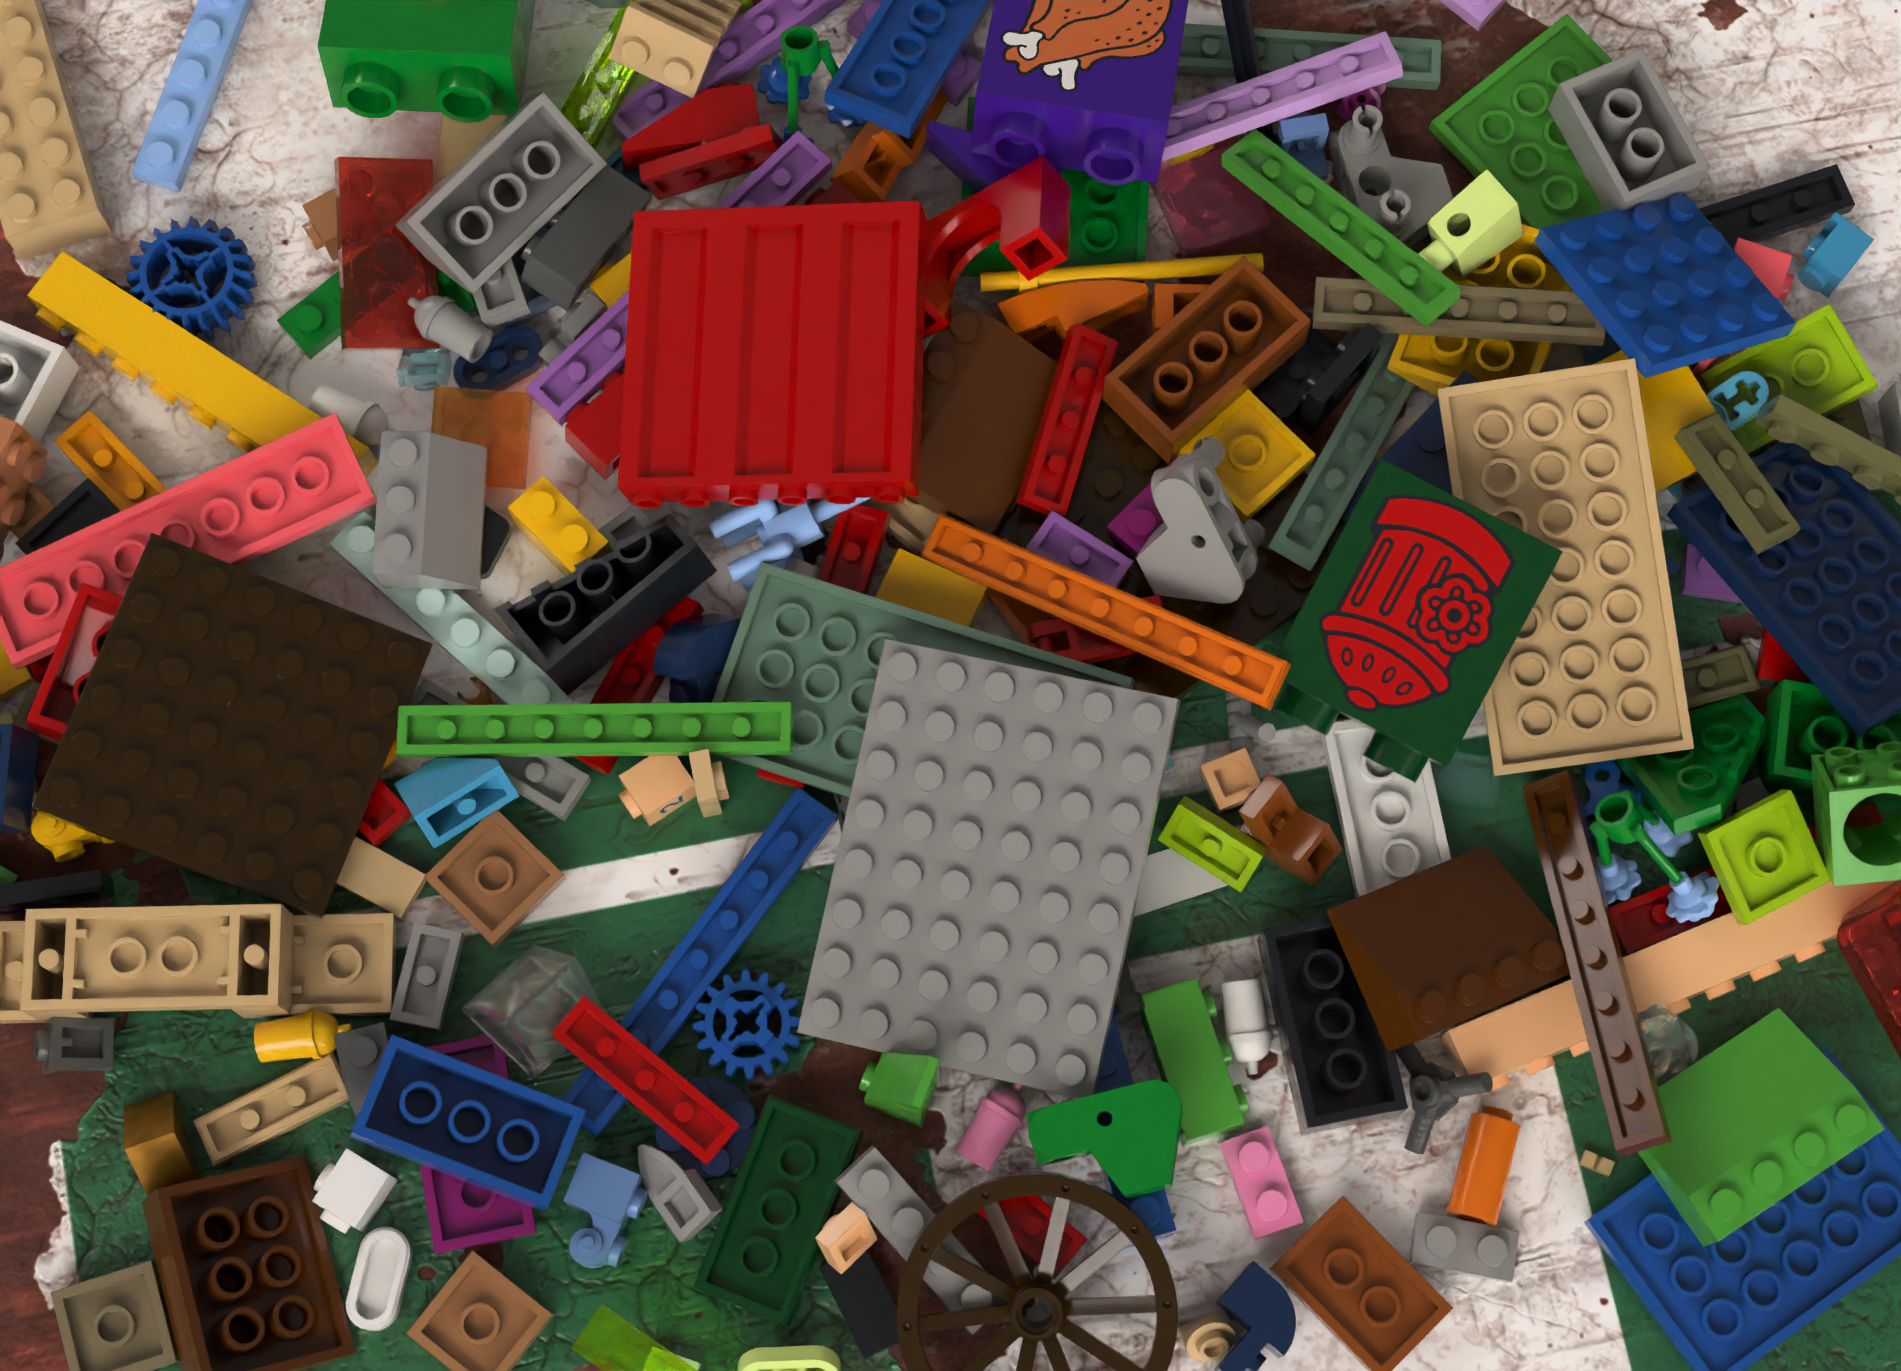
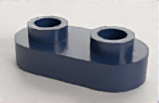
[453,326,543,400]

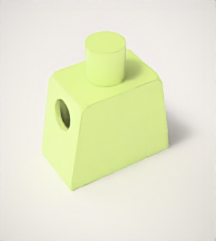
[1418,169,1523,277]

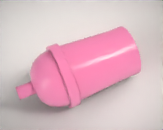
[955,1083,1026,1172]

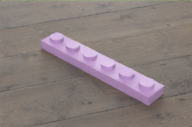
[1162,31,1403,162]

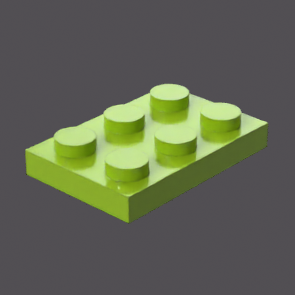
[1700,303,1878,457]

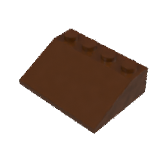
[906,300,1058,535]
[1326,845,1570,1052]
[142,1156,355,1371]

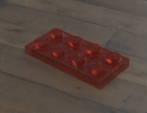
[334,157,440,351]

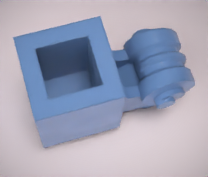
[563,1153,648,1269]

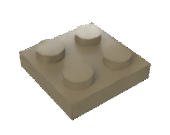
[51,1260,180,1371]

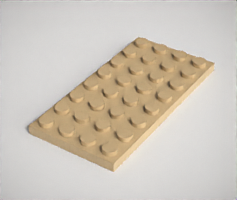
[1437,358,1694,776]

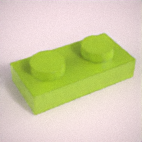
[1158,796,1269,892]

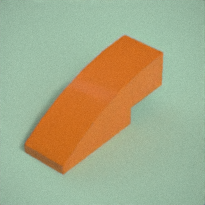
[829,89,949,203]
[996,280,1150,347]

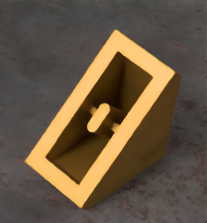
[124,1091,200,1197]

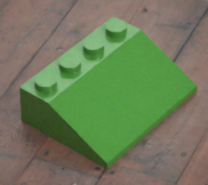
[1638,1008,1885,1247]

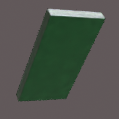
[693,1095,864,1326]

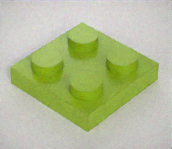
[1698,789,1831,925]

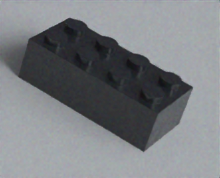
[1257,917,1408,1135]

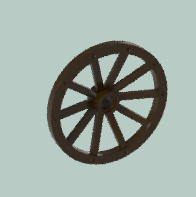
[896,1172,1178,1371]

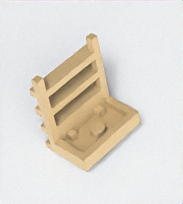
[609,0,742,98]

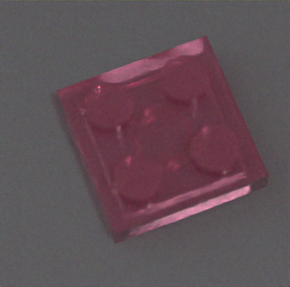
[1150,144,1272,258]

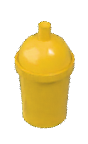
[254,1008,352,1063]

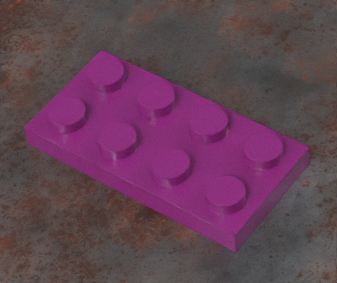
[420,1032,538,1255]

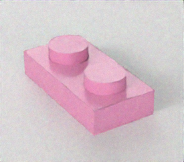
[1219,1126,1304,1241]

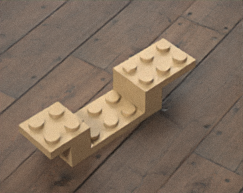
[0,904,397,1024]

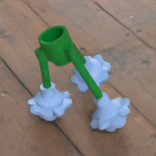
[1589,790,1720,923]

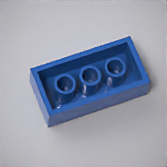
[350,1035,586,1211]

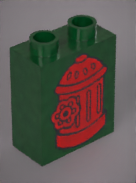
[1275,459,1563,783]

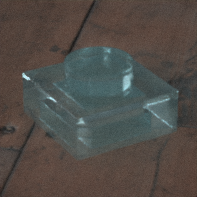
[397,349,452,391]

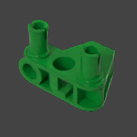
[1025,1080,1183,1199]

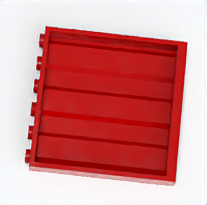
[618,201,928,509]

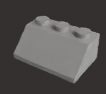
[372,431,488,590]

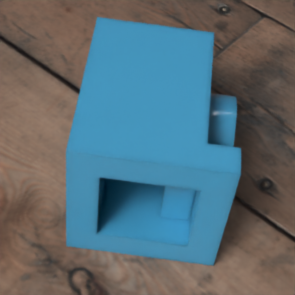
[1798,212,1874,298]

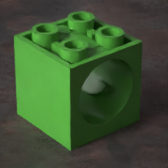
[1811,741,1901,886]

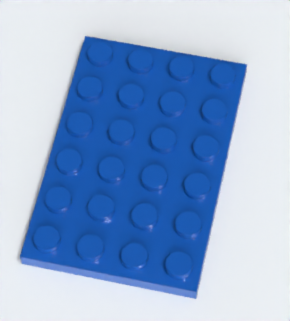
[1584,1047,1901,1371]

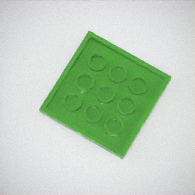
[1429,14,1613,230]

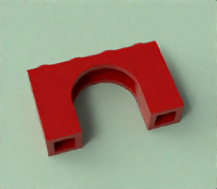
[924,155,1071,339]

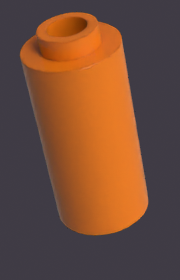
[1446,1106,1521,1226]

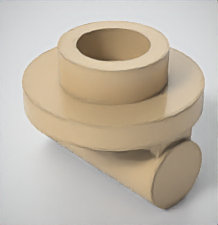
[1177,1310,1235,1362]

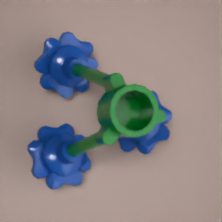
[757,25,868,150]

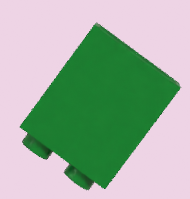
[317,0,536,123]

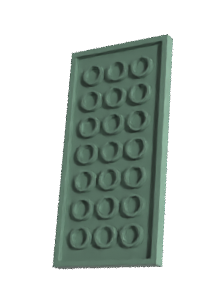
[712,562,1135,798]

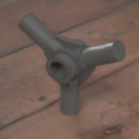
[1395,1043,1493,1154]

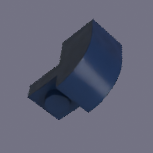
[653,613,742,703]
[1215,1261,1296,1371]

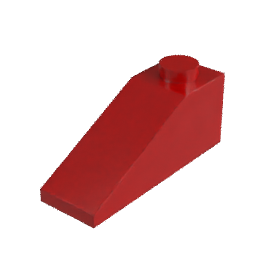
[621,82,760,172]

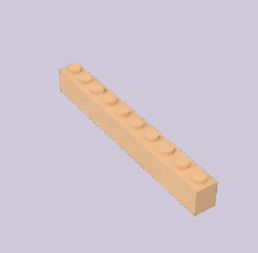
[1440,876,1901,1096]

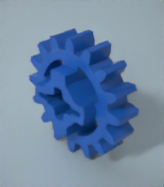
[693,970,800,1081]

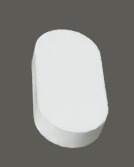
[346,1227,413,1331]

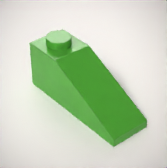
[859,1052,940,1128]

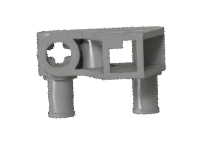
[1328,105,1453,249]
[1136,437,1266,604]

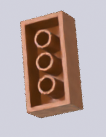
[1102,256,1311,464]

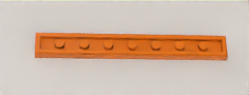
[920,513,1291,710]

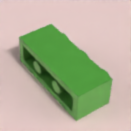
[1136,978,1249,1146]

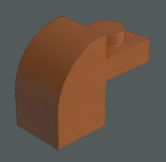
[1238,774,1343,887]

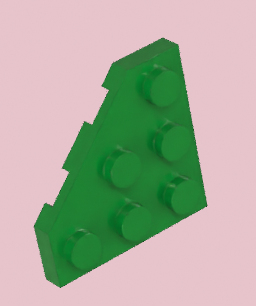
[1614,694,1767,836]

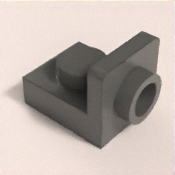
[34,1017,114,1074]

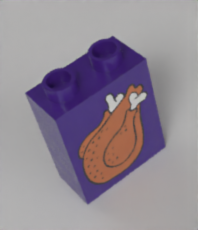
[970,0,1189,185]

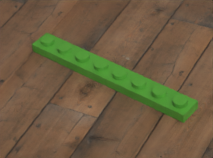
[396,702,794,758]

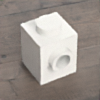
[312,1148,398,1234]

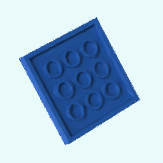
[1534,193,1796,378]

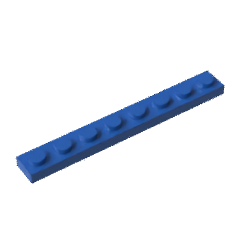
[561,787,838,1139]

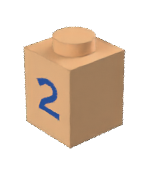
[618,756,696,827]

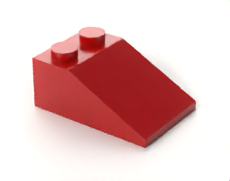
[26,582,123,742]

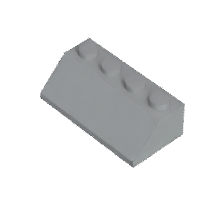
[395,92,607,294]

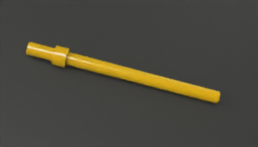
[980,253,1264,294]

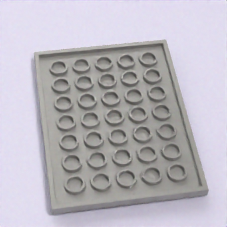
[797,639,1180,1098]

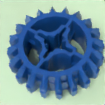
[126,216,257,341]

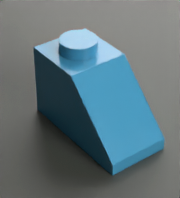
[394,758,519,849]

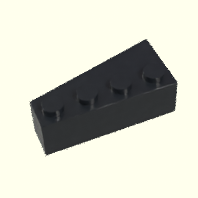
[494,514,717,696]

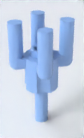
[708,497,871,591]

